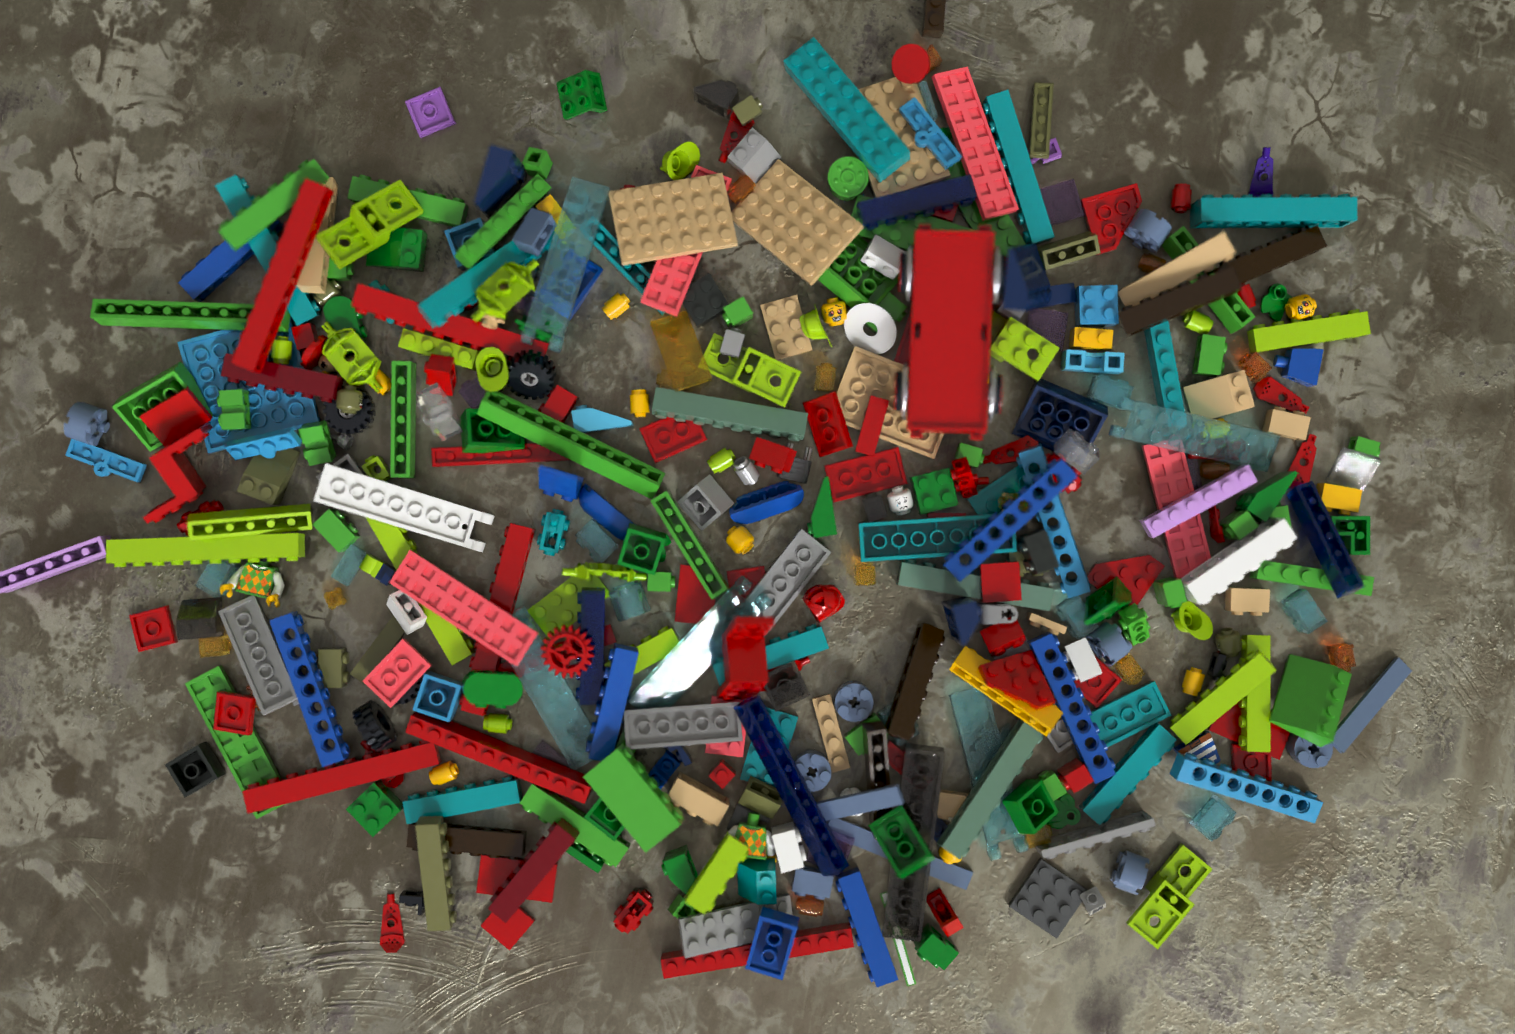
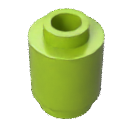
[1182,310,1214,334]
[271,336,292,364]
[707,448,736,474]
[483,713,512,734]

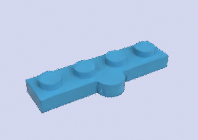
[899,97,962,170]
[224,427,302,460]
[65,439,147,482]

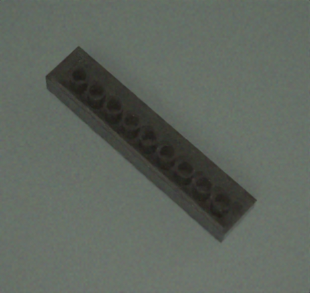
[882,743,945,942]

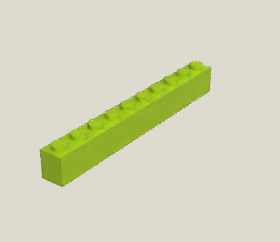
[365,517,475,666]
[106,533,305,567]

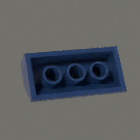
[942,596,982,645]

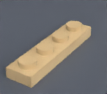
[812,693,850,773]

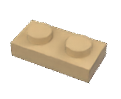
[1025,612,1067,636]

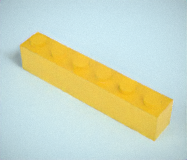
[949,646,1063,737]

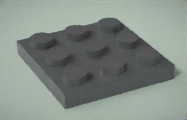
[1008,858,1087,939]

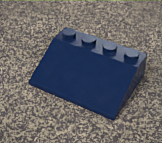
[474,145,527,219]
[1003,243,1052,311]
[1012,378,1108,463]

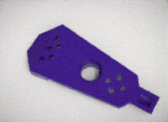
[1248,147,1273,197]

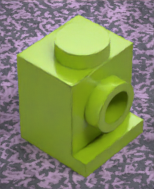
[361,455,391,481]

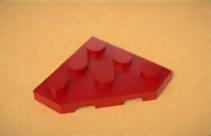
[1080,183,1142,255]
[1087,555,1165,606]
[978,650,1056,710]

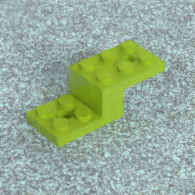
[316,180,424,270]
[990,310,1060,381]
[698,333,801,408]
[1126,843,1212,949]

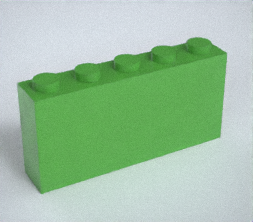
[583,743,684,853]

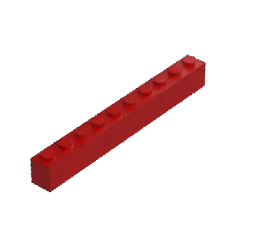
[231,178,334,374]
[351,283,549,360]
[459,523,536,716]
[405,711,592,804]
[242,739,442,814]
[661,922,854,979]

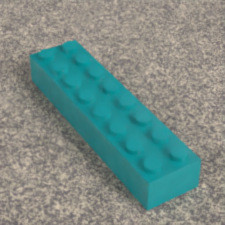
[783,37,910,183]
[1190,194,1357,229]
[858,513,1017,562]

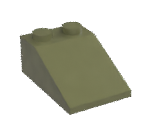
[237,448,301,505]

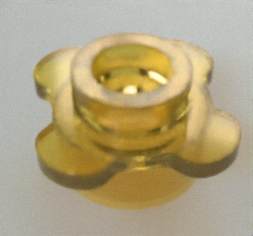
[324,587,346,610]

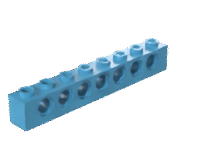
[1016,444,1091,598]
[1169,752,1323,824]

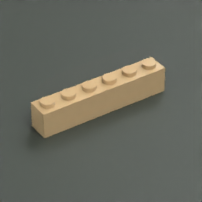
[296,177,338,294]
[1118,230,1236,307]

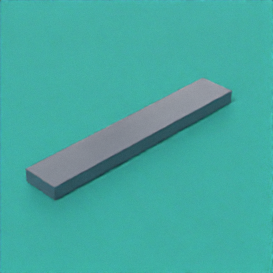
[1331,657,1412,753]
[793,784,905,827]

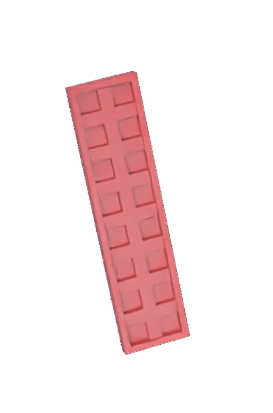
[931,66,1019,221]
[641,165,732,317]
[1141,436,1211,578]
[389,550,539,666]

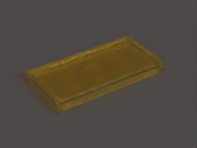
[650,311,712,392]

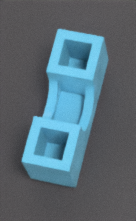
[1061,349,1125,374]

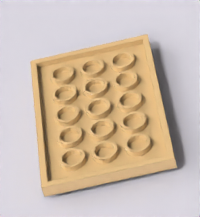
[858,77,951,202]
[731,159,864,286]
[608,173,738,266]
[837,346,944,459]

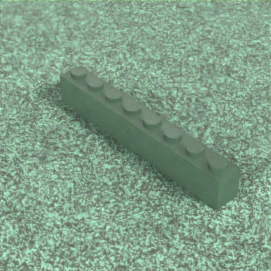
[652,387,808,441]
[896,559,1054,611]
[936,718,1044,860]

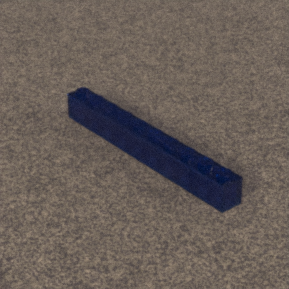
[733,695,849,876]

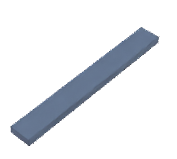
[824,818,974,890]

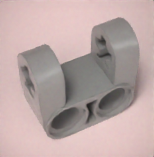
[979,603,1018,624]

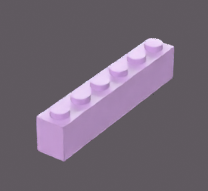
[1139,465,1258,538]
[0,535,112,593]

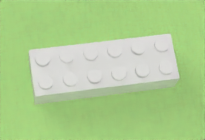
[1180,517,1297,605]

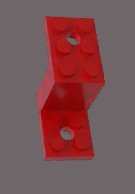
[143,422,213,524]
[716,617,775,701]

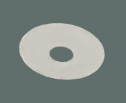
[844,303,897,354]

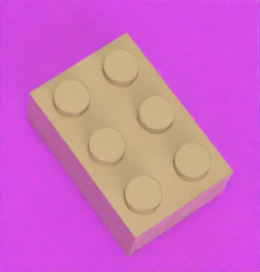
[668,771,730,826]

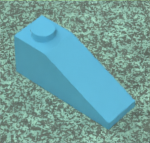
[571,405,633,433]

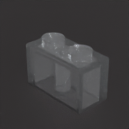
[1054,428,1100,475]

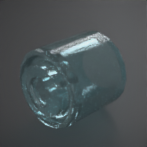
[608,581,651,622]

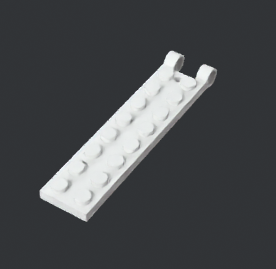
[314,463,495,552]

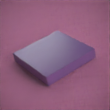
[405,87,456,138]

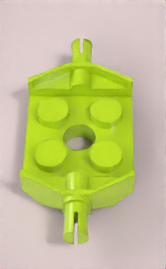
[471,259,539,322]
[321,322,383,393]
[561,562,647,582]

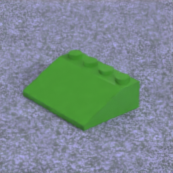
[818,236,900,308]
[112,361,213,452]
[1269,654,1352,747]

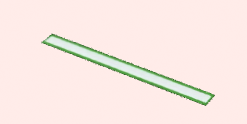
[880,891,916,987]

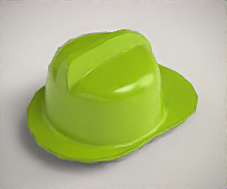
[660,141,700,180]
[800,304,832,347]
[475,347,509,392]
[1171,601,1213,640]

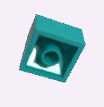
[737,858,777,905]

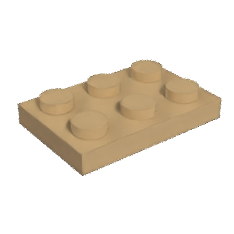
[760,295,812,360]

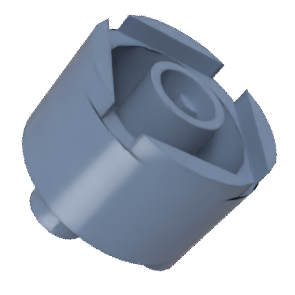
[1124,209,1172,253]
[64,402,110,446]
[1086,622,1133,667]
[834,681,874,722]
[1286,733,1333,768]
[792,749,831,792]
[1110,850,1149,896]

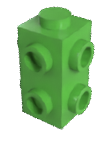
[1118,603,1150,646]

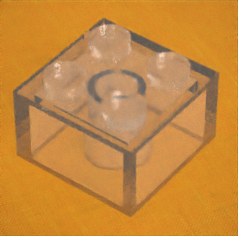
[416,383,463,441]

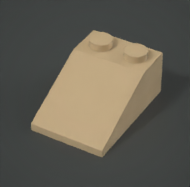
[1182,370,1255,424]

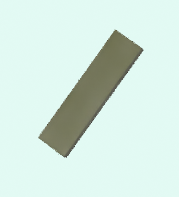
[1029,82,1054,159]
[350,615,405,685]

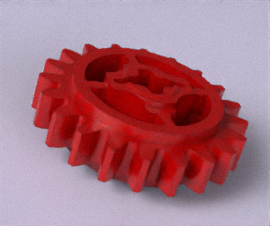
[540,624,595,678]

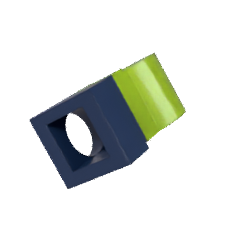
[359,553,396,586]

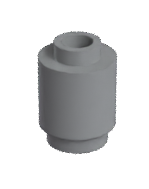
[733,456,760,485]

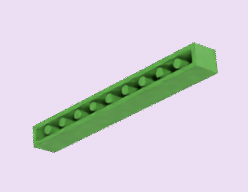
[90,299,290,332]
[477,391,665,499]

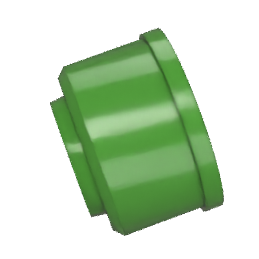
[828,156,869,201]

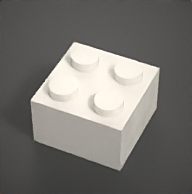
[771,822,807,873]

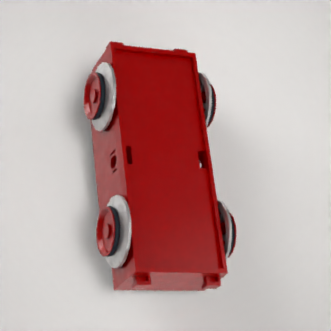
[895,224,1007,441]

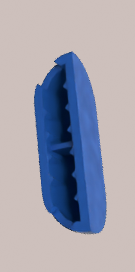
[729,481,804,524]
[579,483,636,541]

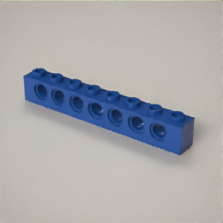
[943,459,1078,582]
[269,611,350,767]
[1027,632,1116,784]

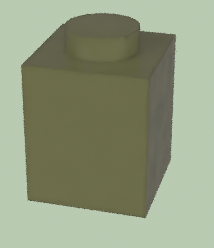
[732,95,763,126]

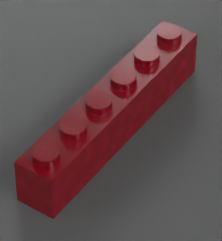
[221,353,344,403]
[488,818,580,923]

